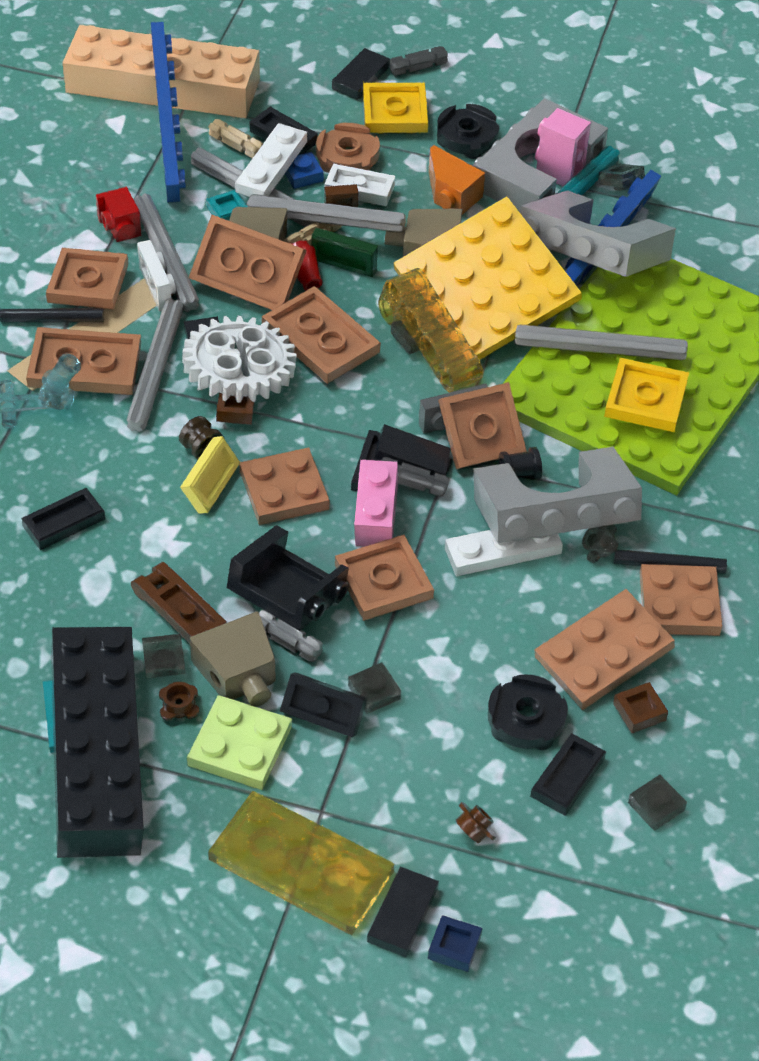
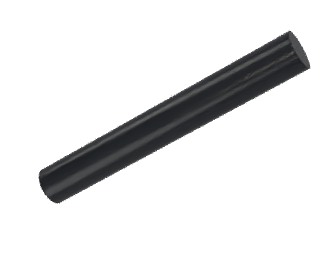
[0,308,104,322]
[613,549,727,574]

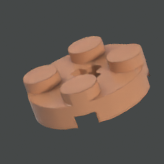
[316,123,380,173]

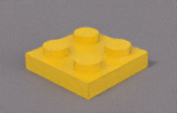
[363,83,428,134]
[604,358,689,432]

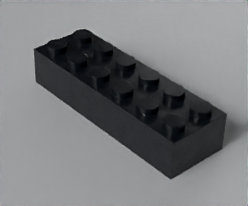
[51,627,144,858]

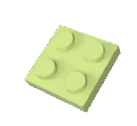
[187,695,292,790]

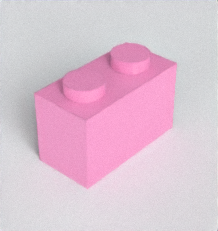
[535,108,591,186]
[354,460,398,546]

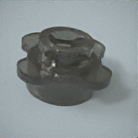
[582,524,619,563]

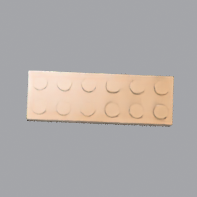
[63,25,260,118]

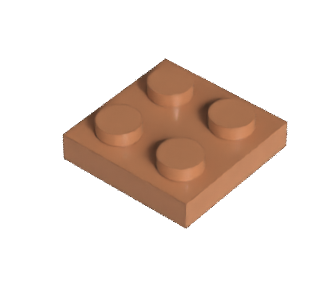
[46,247,129,309]
[438,382,527,469]
[239,447,330,525]
[335,535,434,621]
[640,564,722,636]

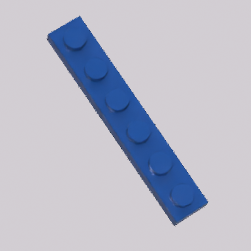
[151,22,186,203]
[565,169,661,287]

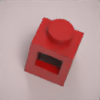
[95,187,142,242]

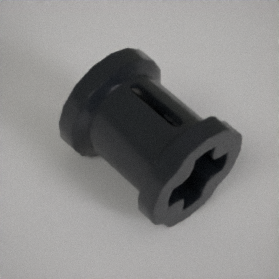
[499,447,542,479]

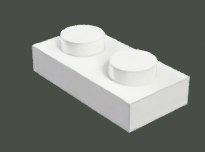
[324,164,395,206]
[137,240,176,312]

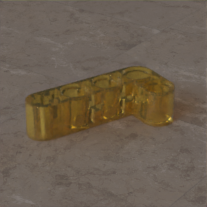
[378,268,483,392]

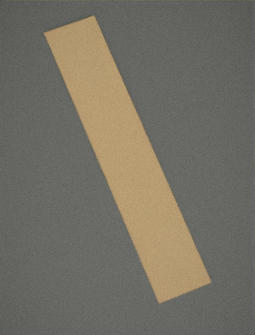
[7,278,175,391]

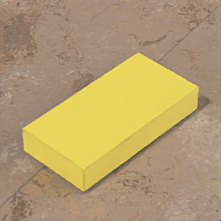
[180,436,240,514]

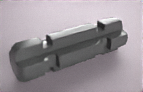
[389,46,448,76]
[381,457,449,496]

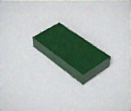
[311,227,378,277]

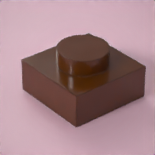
[324,184,359,207]
[216,393,254,425]
[613,682,668,733]

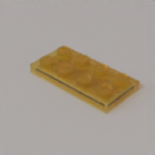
[208,791,395,936]

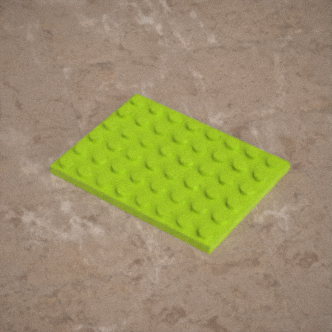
[502,258,759,496]

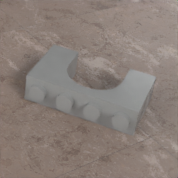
[473,98,608,212]
[520,191,676,277]
[473,447,642,543]

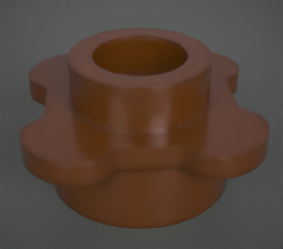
[159,682,199,721]
[456,802,496,843]

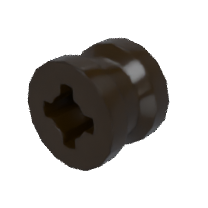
[179,416,224,460]

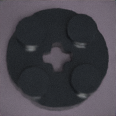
[437,104,500,159]
[487,674,568,750]

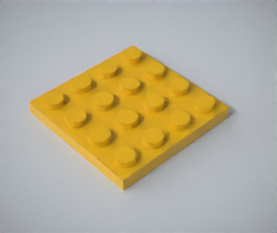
[393,196,582,368]

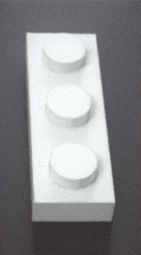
[235,123,307,197]
[445,530,563,576]

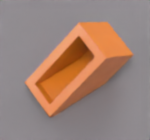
[429,145,485,215]

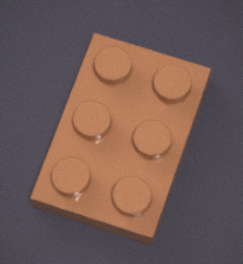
[189,215,307,310]
[262,286,381,384]
[26,327,141,395]
[534,589,675,710]

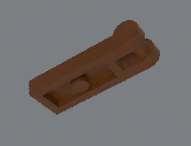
[131,562,227,644]

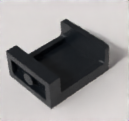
[226,525,349,631]

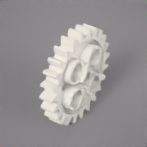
[182,316,297,403]

